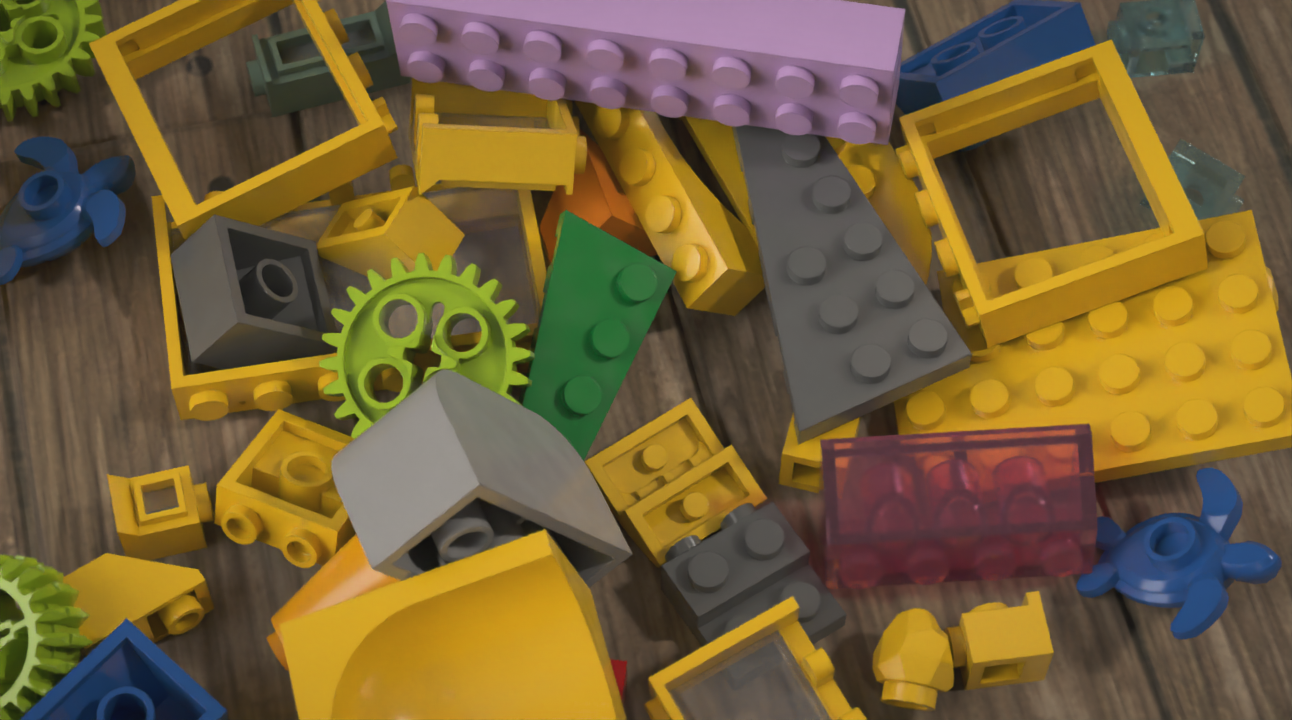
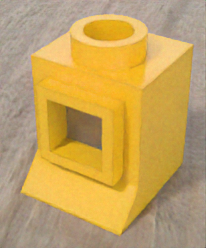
[107,465,214,561]

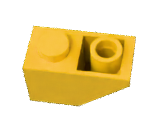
[63,553,214,658]

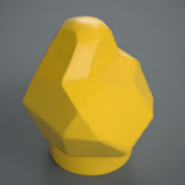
[873,608,954,711]

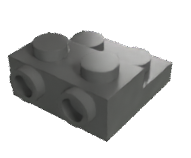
[661,501,847,692]

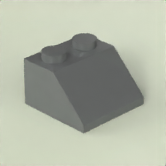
[170,214,337,369]

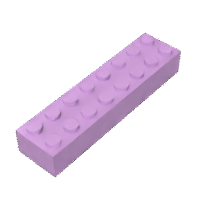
[386,0,905,145]

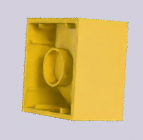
[279,529,627,720]

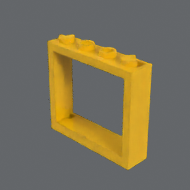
[88,0,398,241]
[896,39,1208,348]

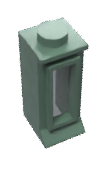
[246,1,411,117]

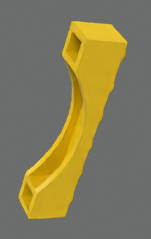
[575,101,765,316]

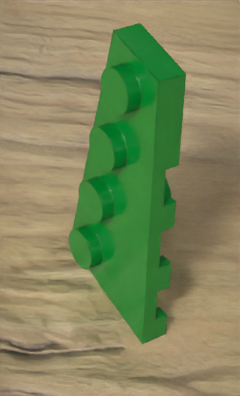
[518,210,677,461]

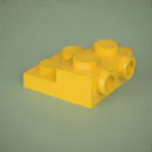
[214,409,356,568]

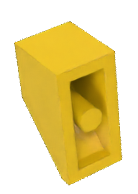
[316,186,465,280]

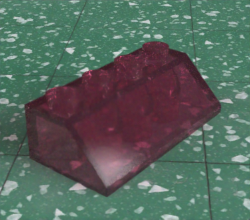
[818,424,1098,589]

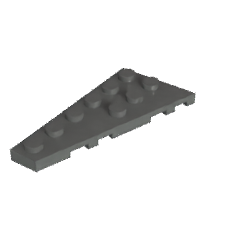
[732,125,972,445]

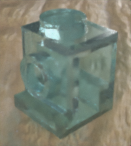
[1107,0,1205,78]
[1140,139,1245,220]

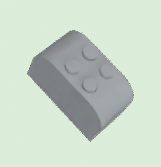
[331,369,633,587]

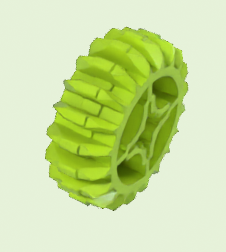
[0,554,93,720]

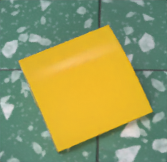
[584,398,767,568]

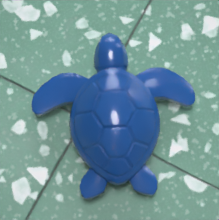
[0,136,136,285]
[1076,468,1282,639]

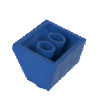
[895,0,1096,152]
[20,619,228,720]

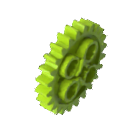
[0,0,107,122]
[319,253,535,439]

